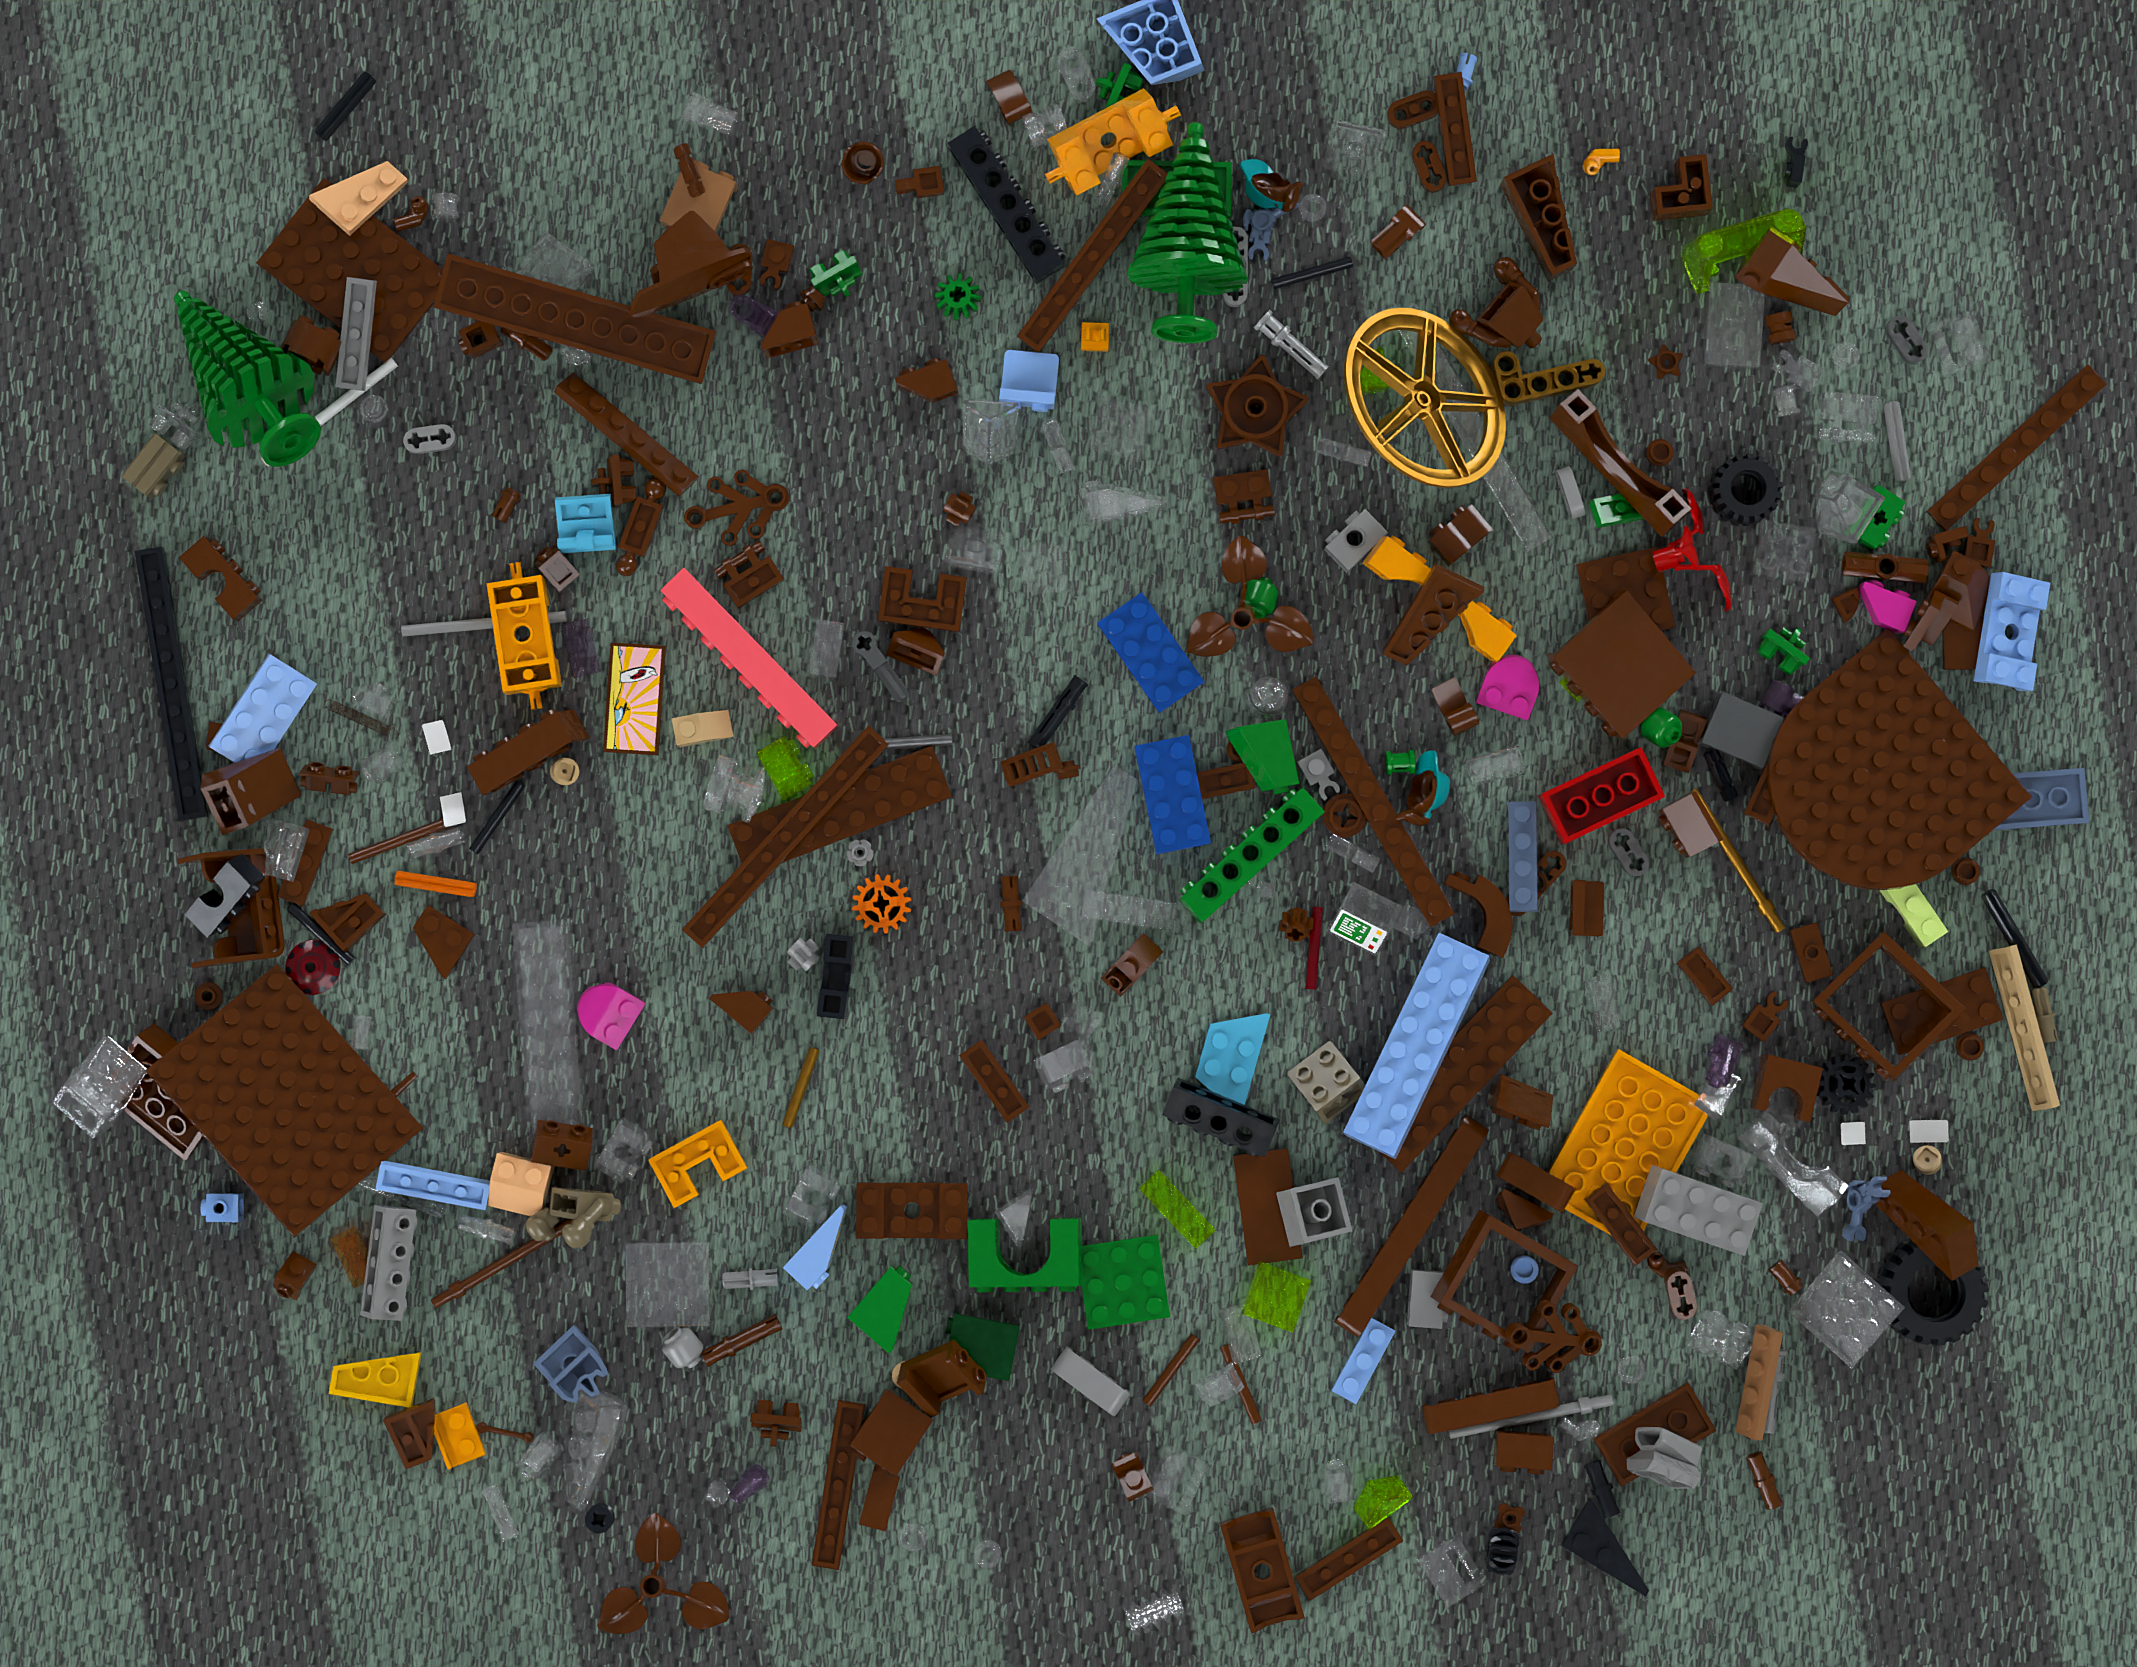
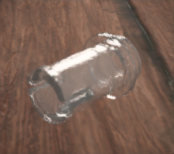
[349,1015,372,1050]

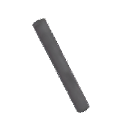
[884,734,952,750]

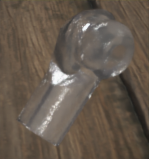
[1557,1415,1601,1441]

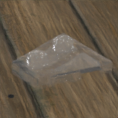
[262,817,310,882]

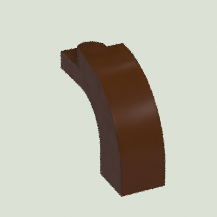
[1443,871,1512,958]

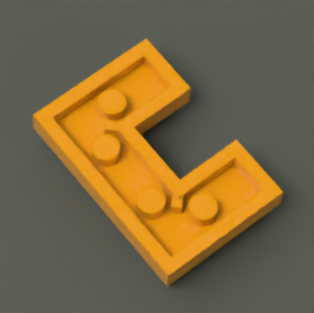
[648,1120,748,1208]

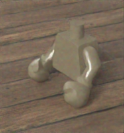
[525,1187,621,1249]

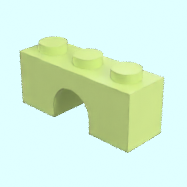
[1880,884,1948,948]

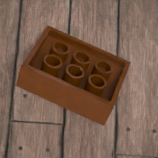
[101,1023,205,1161]

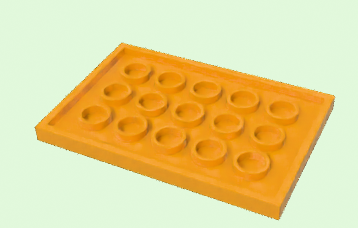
[1548,1049,1715,1235]

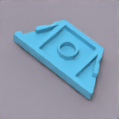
[1195,1013,1270,1105]

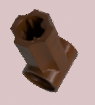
[1370,204,1426,260]

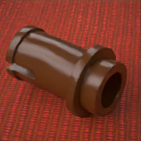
[491,486,521,523]
[1768,1259,1803,1296]

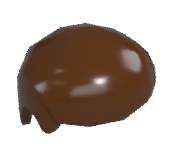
[841,141,884,184]

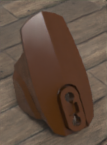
[630,211,753,317]

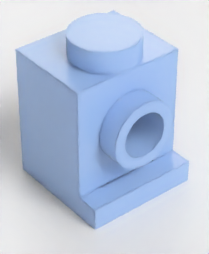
[201,1193,244,1222]

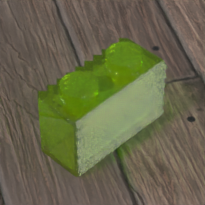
[756,736,815,801]

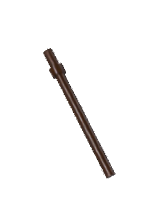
[431,1218,574,1309]

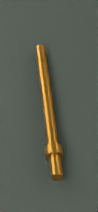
[1687,788,1785,933]

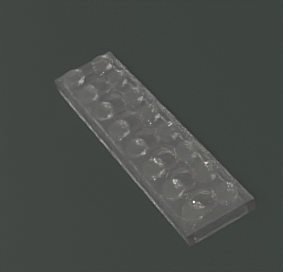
[512,919,584,1144]

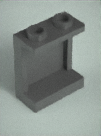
[1698,692,1784,770]

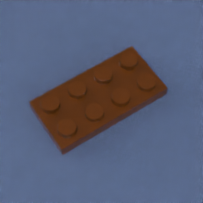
[1880,967,2004,1055]

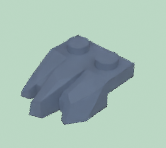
[533,1325,609,1403]

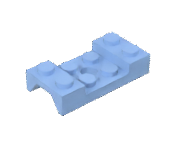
[1974,572,2050,691]

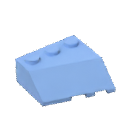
[1097,0,1205,85]

